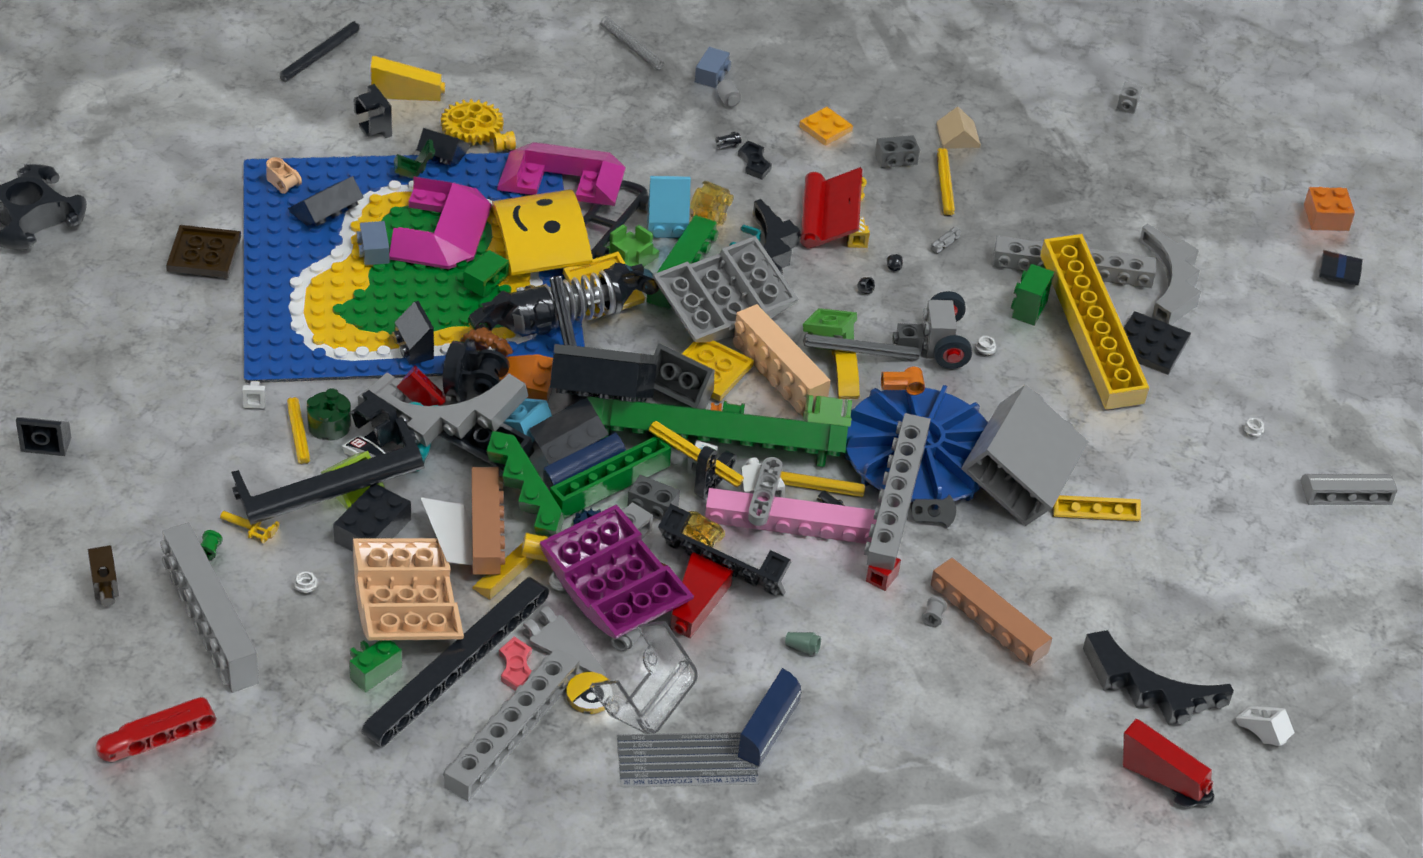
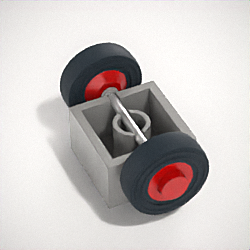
[921,291,972,369]

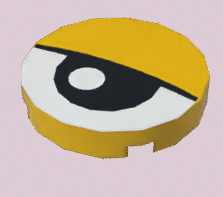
[566,672,614,714]

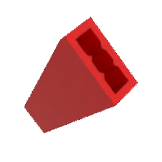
[670,552,733,639]
[1123,718,1213,801]

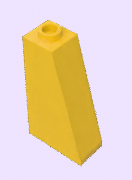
[371,56,445,101]

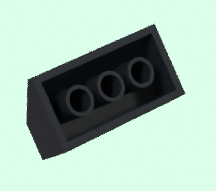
[438,400,534,471]

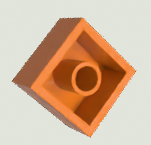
[1304,187,1355,231]

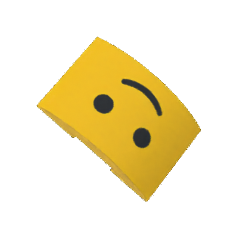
[491,189,593,276]

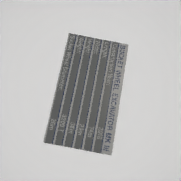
[617,732,759,787]

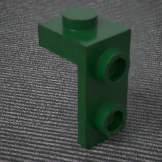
[394,139,435,179]

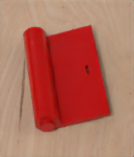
[800,167,862,248]

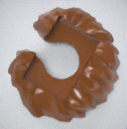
[460,327,513,357]

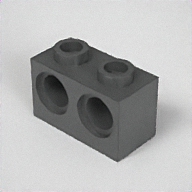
[875,135,920,168]
[627,475,680,520]

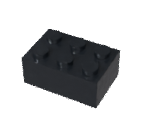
[333,484,411,552]

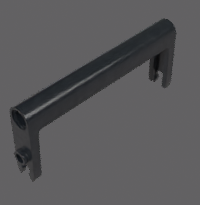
[231,417,424,525]

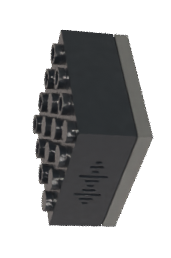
[550,344,658,402]

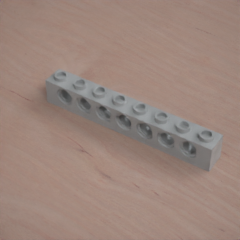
[993,236,1156,288]
[864,413,931,570]
[443,648,580,801]

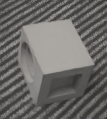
[1116,82,1143,114]

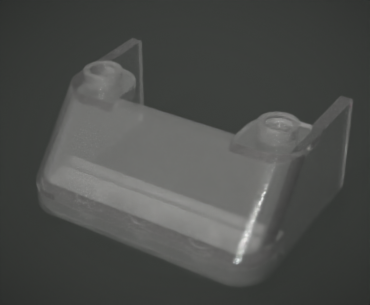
[590,621,698,734]

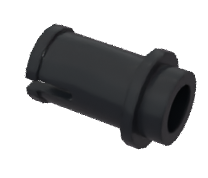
[715,131,741,149]
[817,490,845,506]

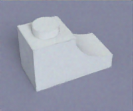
[1236,706,1294,746]

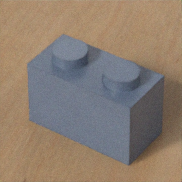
[695,47,731,88]
[356,221,389,265]

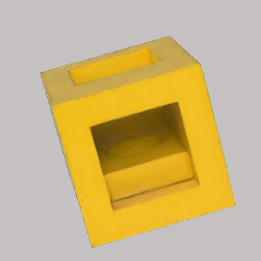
[847,217,870,248]

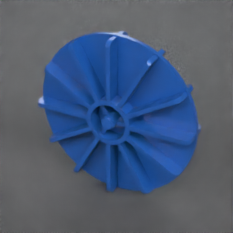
[844,385,988,510]

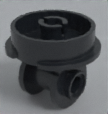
[442,338,510,402]

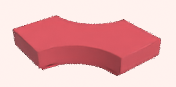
[499,636,532,691]

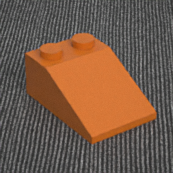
[499,354,553,403]

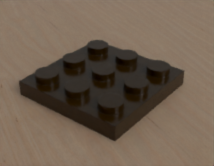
[166,225,241,278]

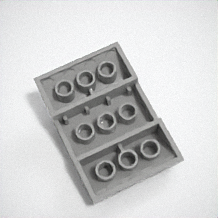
[652,236,798,342]

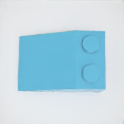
[647,176,691,238]
[503,399,552,443]

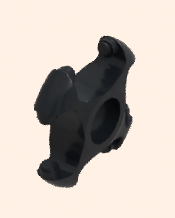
[0,164,87,250]

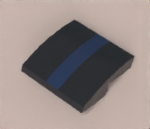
[1319,250,1362,286]

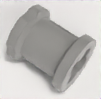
[922,597,947,627]

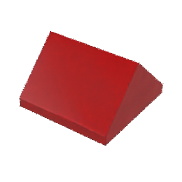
[396,365,446,406]

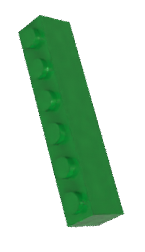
[646,215,719,310]
[550,436,671,519]

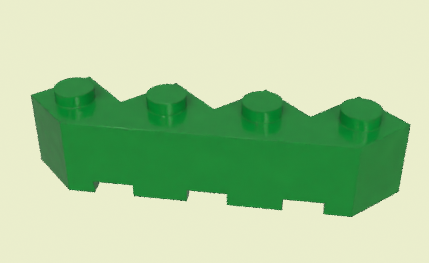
[487,431,564,537]

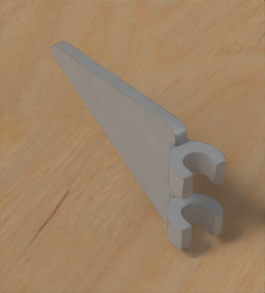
[522,606,607,677]

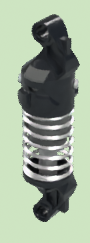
[468,263,659,338]

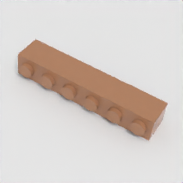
[472,467,505,574]
[931,558,1052,666]

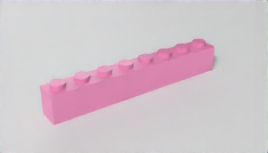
[705,488,877,544]

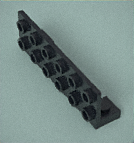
[658,504,791,596]

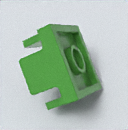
[607,224,660,267]
[803,308,857,350]
[803,395,852,427]

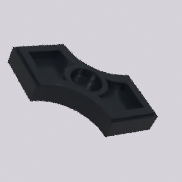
[738,140,772,180]

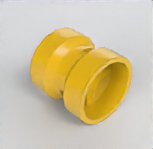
[493,131,516,152]

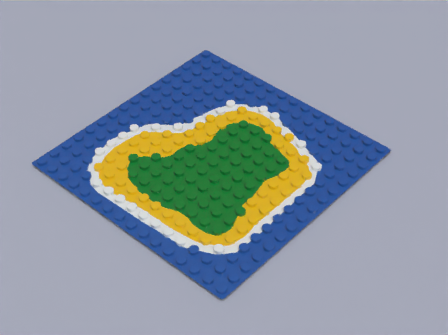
[244,152,585,383]

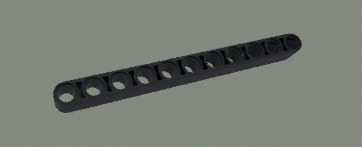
[361,577,550,747]

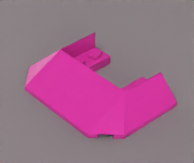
[498,142,626,206]
[389,176,492,269]

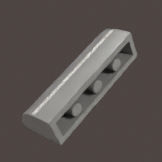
[1300,474,1397,505]

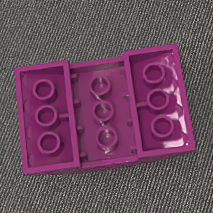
[540,504,694,639]

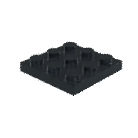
[1124,311,1191,375]

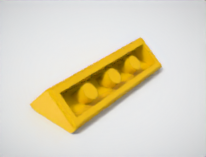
[1052,495,1141,521]
[472,536,547,600]

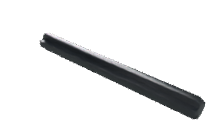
[279,21,360,81]

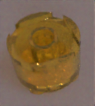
[690,181,734,225]

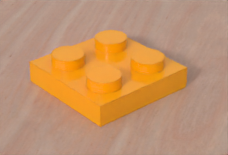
[799,107,853,146]

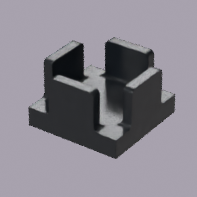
[354,84,392,139]
[351,390,402,448]

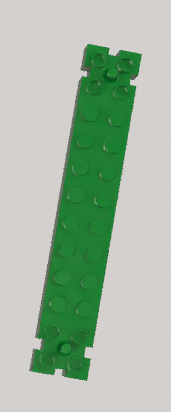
[587,396,848,467]

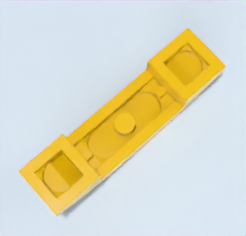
[831,350,860,399]

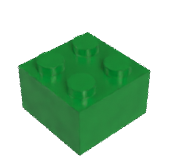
[1011,264,1054,326]

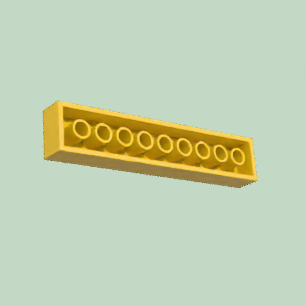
[1040,234,1149,410]

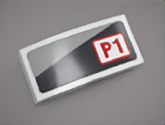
[342,435,385,458]

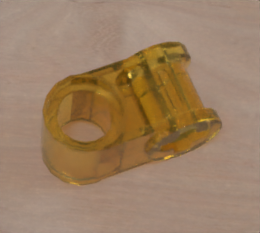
[682,511,725,548]

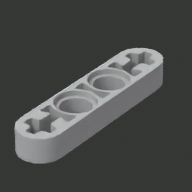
[748,457,782,526]

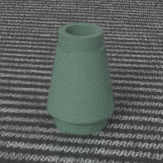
[785,632,821,655]

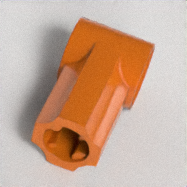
[881,366,925,395]

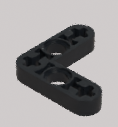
[694,445,737,499]

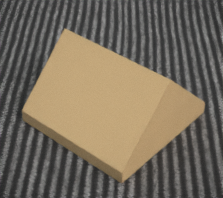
[936,107,981,148]

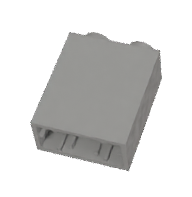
[961,384,1088,526]

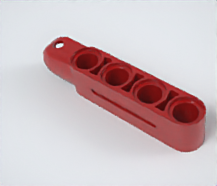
[96,697,217,762]

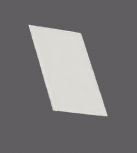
[420,497,473,566]

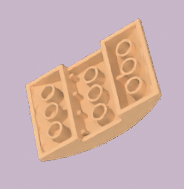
[353,538,464,641]

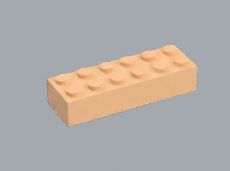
[733,304,831,416]

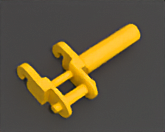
[220,511,280,544]

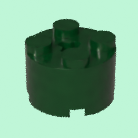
[307,388,351,440]

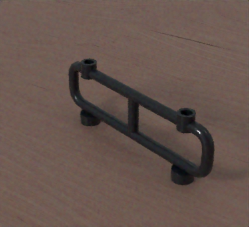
[583,180,649,259]

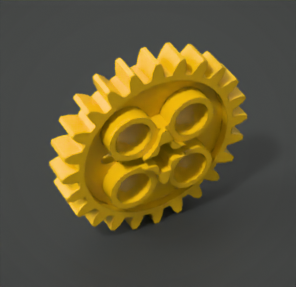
[441,99,504,146]

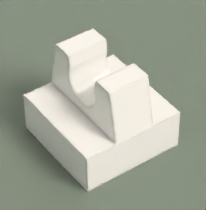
[242,381,266,409]

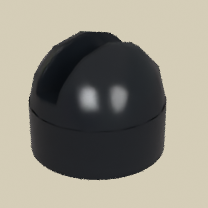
[887,254,903,272]
[857,277,875,293]

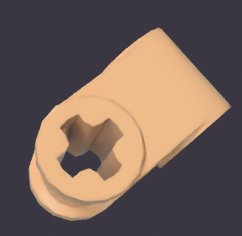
[266,157,302,194]

